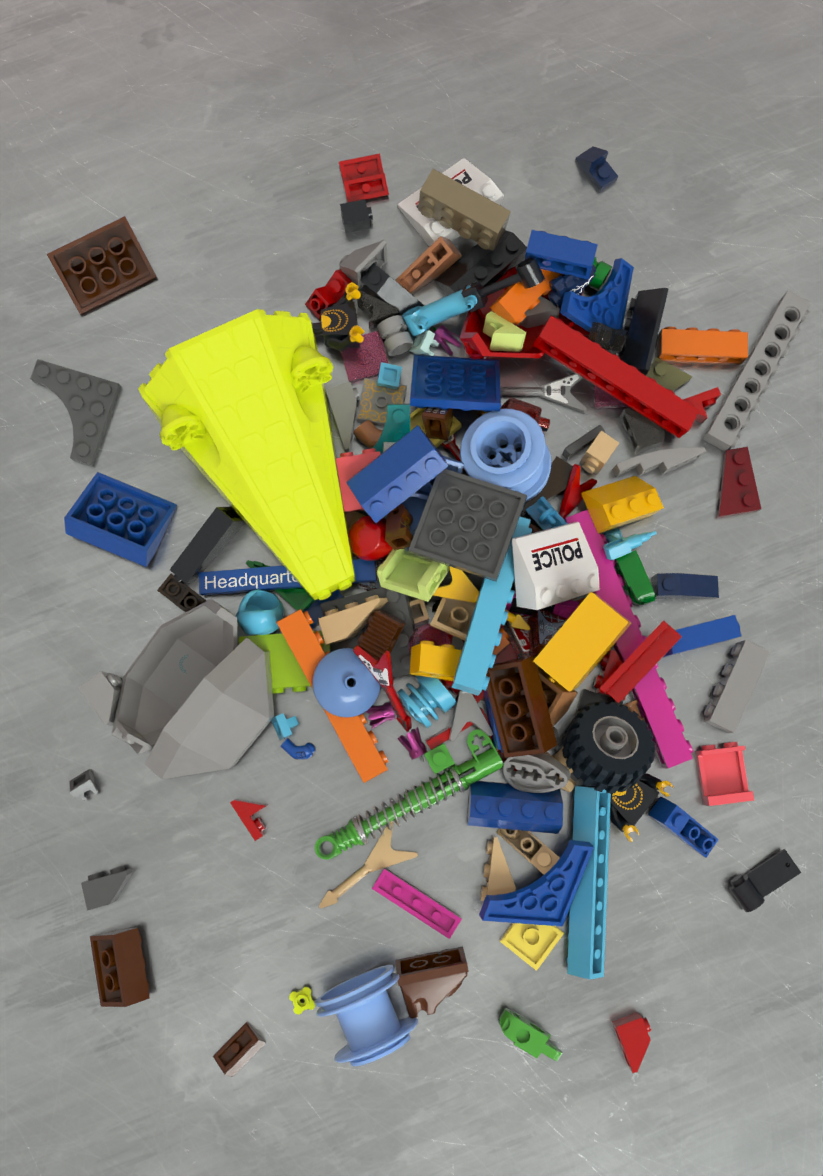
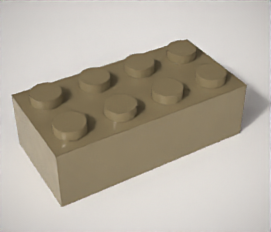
[418,169,511,251]

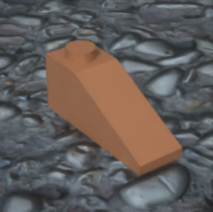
[395,236,462,294]

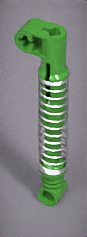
[314,729,504,860]

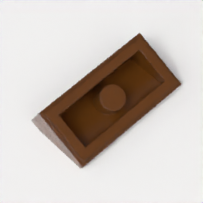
[213,1022,266,1077]

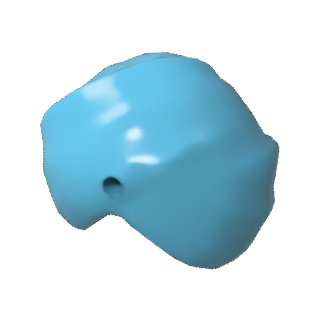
[236,589,284,635]

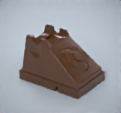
[395,947,469,1018]

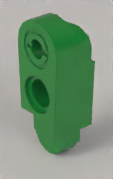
[615,550,655,605]

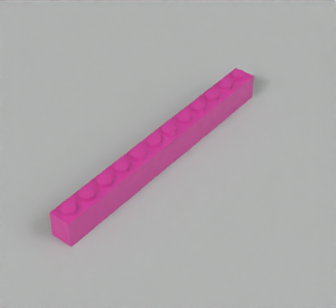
[564,510,693,769]

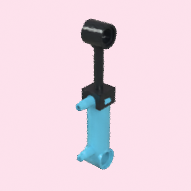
[402,257,545,336]

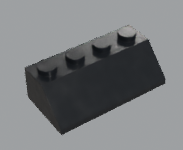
[434,230,527,296]
[618,288,669,376]

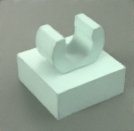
[410,330,439,356]

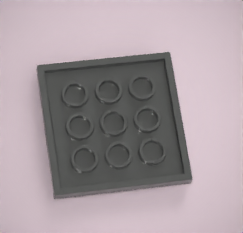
[408,469,527,582]
[320,587,419,687]

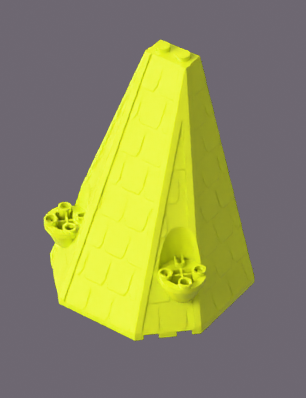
[138,309,356,600]

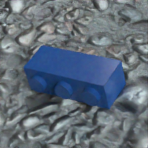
[525,230,598,280]

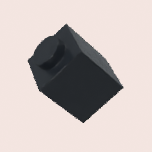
[340,199,373,233]

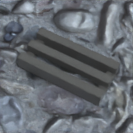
[562,425,605,460]

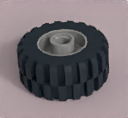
[562,701,656,793]

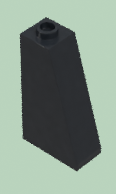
[170,507,245,584]

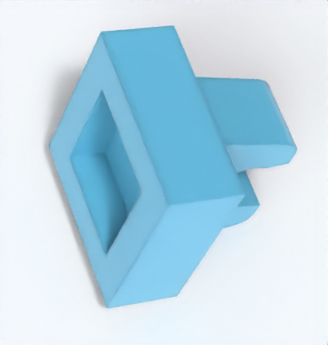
[377,362,402,390]
[271,713,299,740]

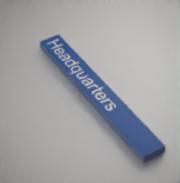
[199,559,377,596]

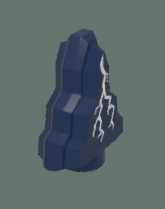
[547,265,596,309]

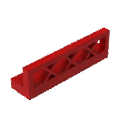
[600,620,682,703]

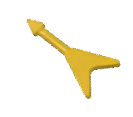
[433,566,530,630]

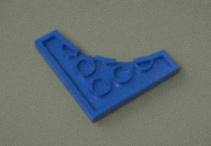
[560,258,634,347]
[479,840,594,927]

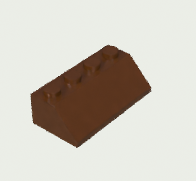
[486,655,557,758]

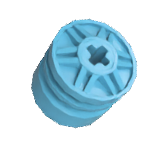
[397,676,457,728]

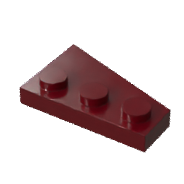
[717,447,761,518]

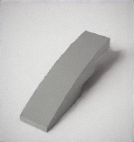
[612,447,706,477]

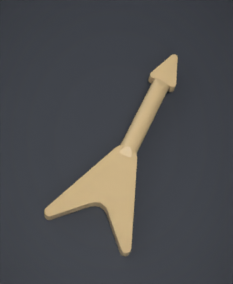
[319,822,418,909]

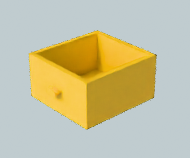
[533,592,632,692]

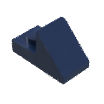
[575,146,618,191]

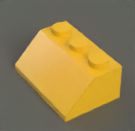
[581,476,664,534]

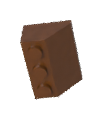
[90,928,150,1007]

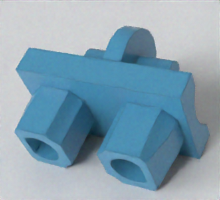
[526,496,567,530]

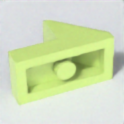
[483,311,527,352]

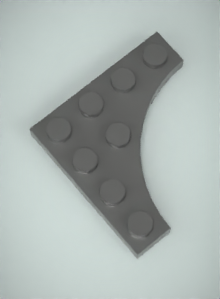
[30,359,121,466]

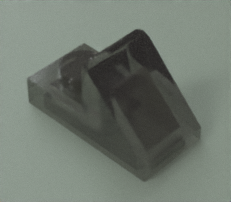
[357,291,399,330]
[589,322,627,356]

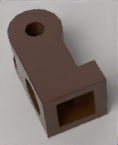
[385,504,414,550]

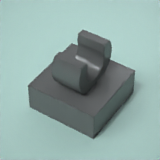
[69,769,97,801]

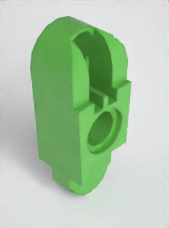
[499,1008,563,1061]

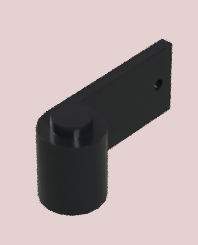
[729,849,801,912]

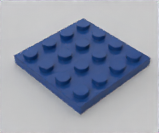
[410,355,501,412]

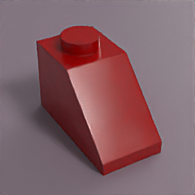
[612,1012,651,1073]

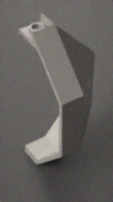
[112,599,237,754]
[145,638,274,779]

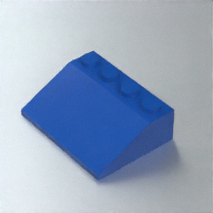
[64,472,177,567]

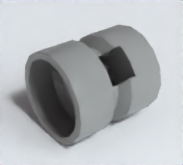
[377,315,414,356]

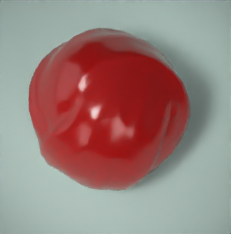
[348,516,393,561]

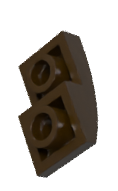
[157,573,206,612]

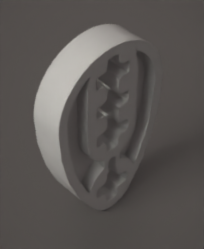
[503,753,570,793]

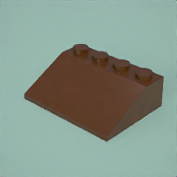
[47,216,157,314]

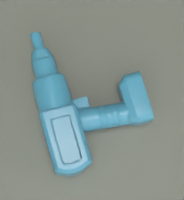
[602,528,657,560]

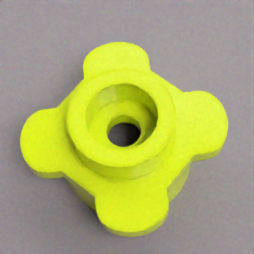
[289,987,315,1015]

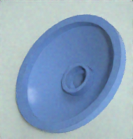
[312,648,380,717]

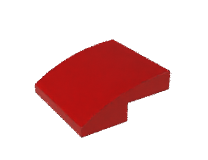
[339,153,389,202]

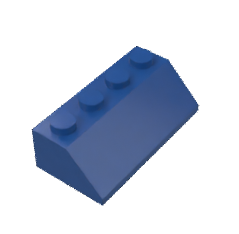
[347,425,448,523]
[467,781,563,834]

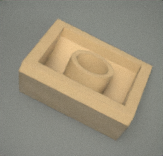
[430,597,476,640]

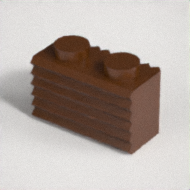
[357,610,406,661]

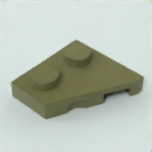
[646,357,692,392]

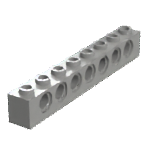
[702,290,811,452]

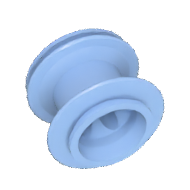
[460,409,551,502]
[314,965,418,1066]

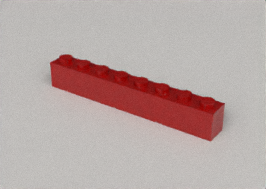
[532,316,700,438]

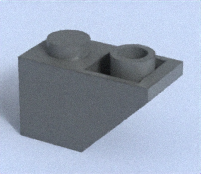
[81,866,133,911]

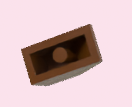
[422,407,453,440]

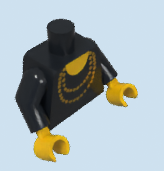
[312,282,364,352]
[610,773,674,842]

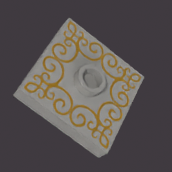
[357,378,407,426]

